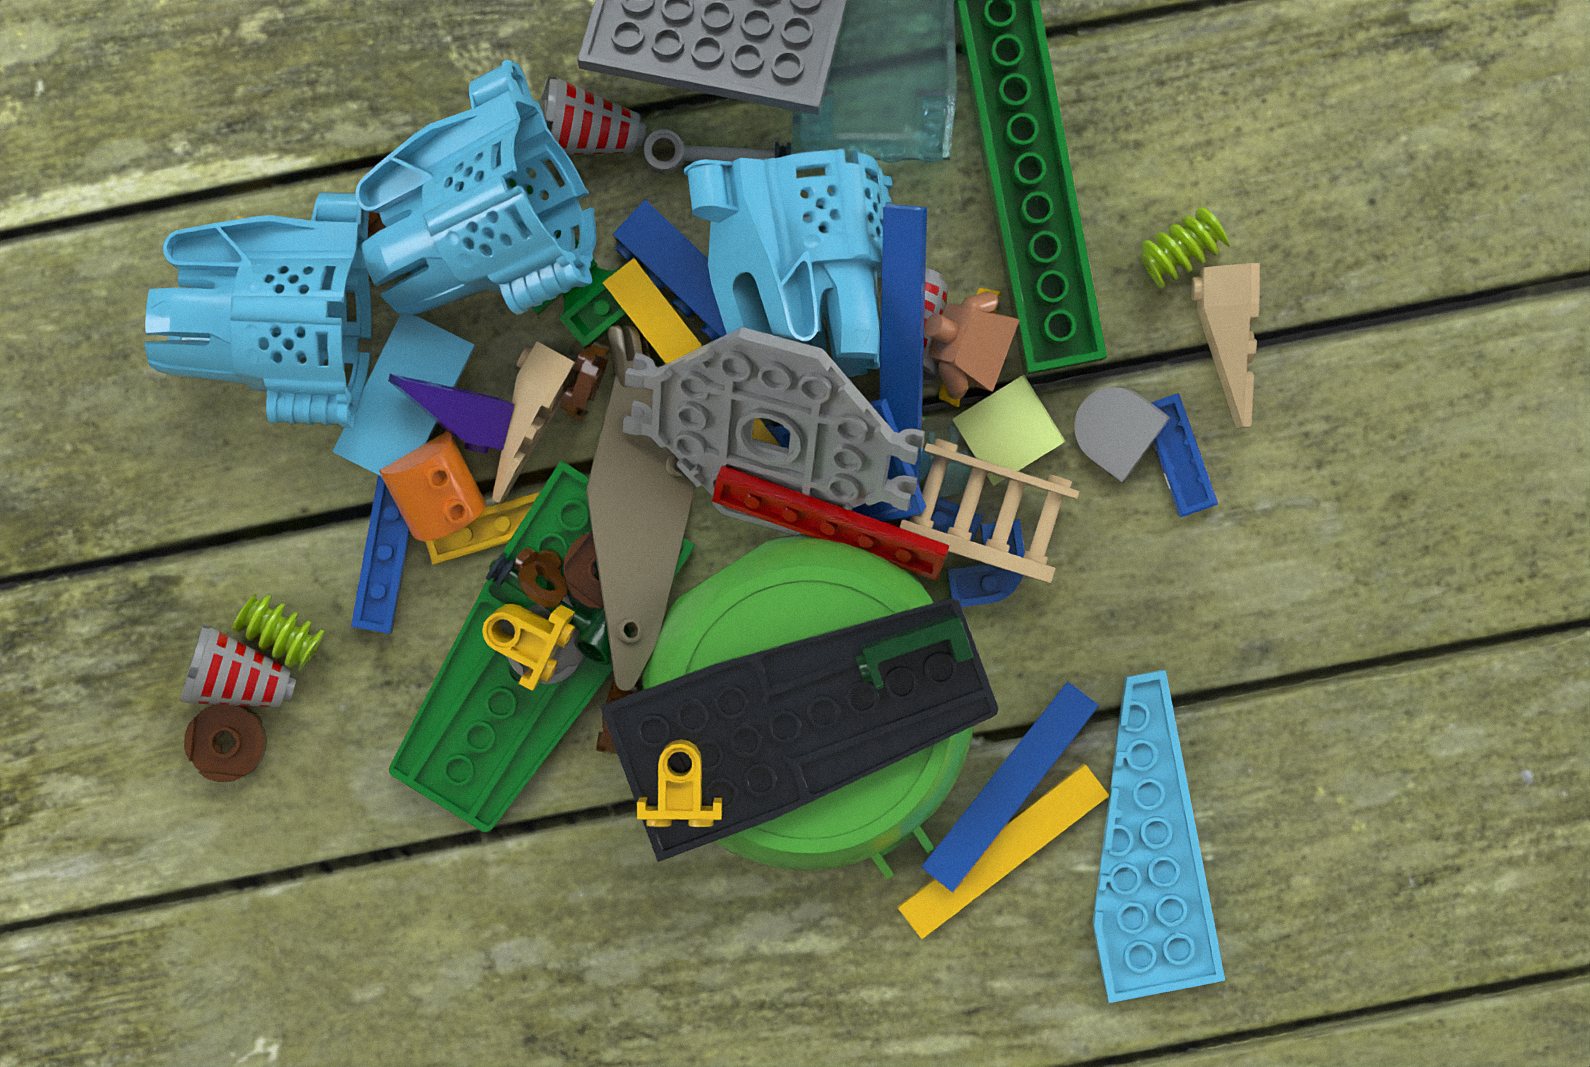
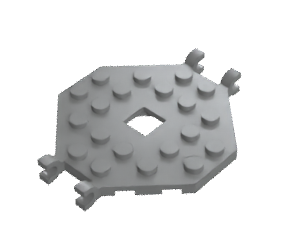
[623,327,925,535]

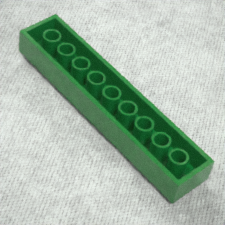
[952,0,1107,375]

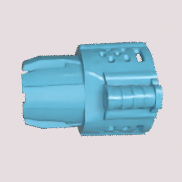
[356,60,596,315]
[684,149,893,378]
[144,192,373,428]

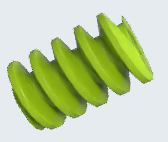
[1140,207,1229,289]
[232,593,325,672]

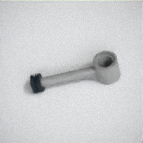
[644,129,793,175]

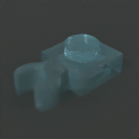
[928,425,972,498]

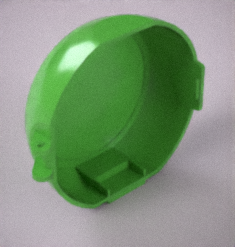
[640,534,974,880]

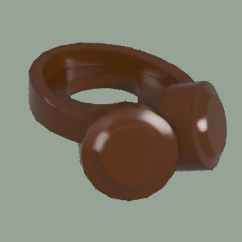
[514,547,567,608]

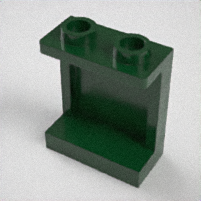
[855,613,974,690]

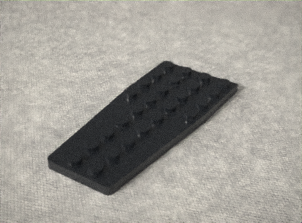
[600,598,998,862]

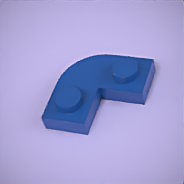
[946,519,1025,607]

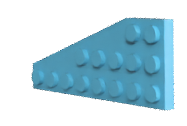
[1092,669,1225,1003]

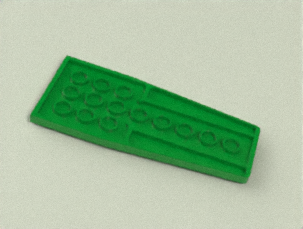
[389,460,695,832]

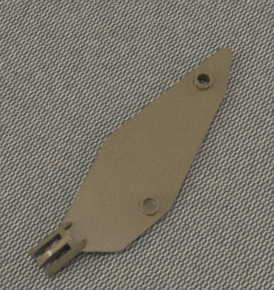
[586,325,695,691]

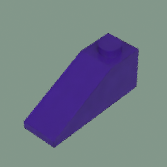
[388,373,514,454]

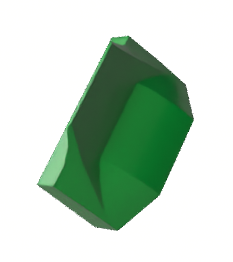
[559,266,628,349]

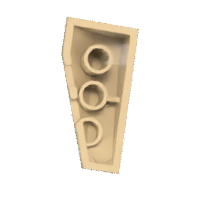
[1191,263,1260,428]
[492,341,578,503]

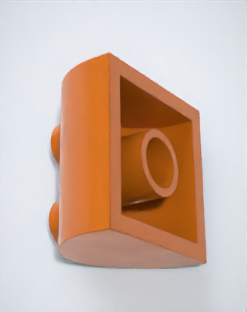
[379,431,486,541]

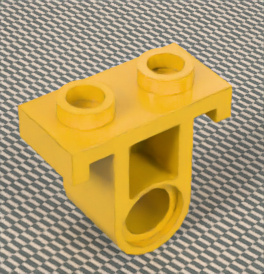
[482,604,575,691]
[637,740,722,827]

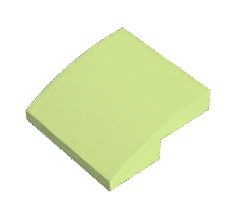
[952,375,1065,486]

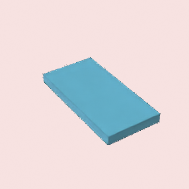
[332,313,476,477]

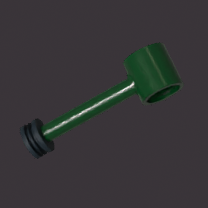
[485,552,629,664]

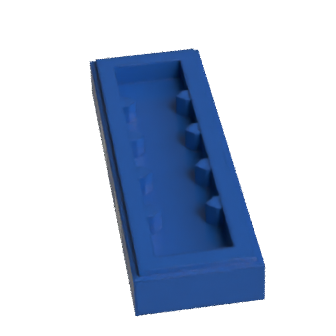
[1151,393,1218,518]

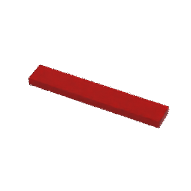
[712,465,950,581]

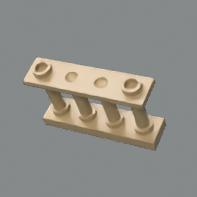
[898,438,1080,583]

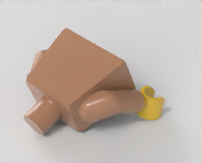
[924,287,1019,407]

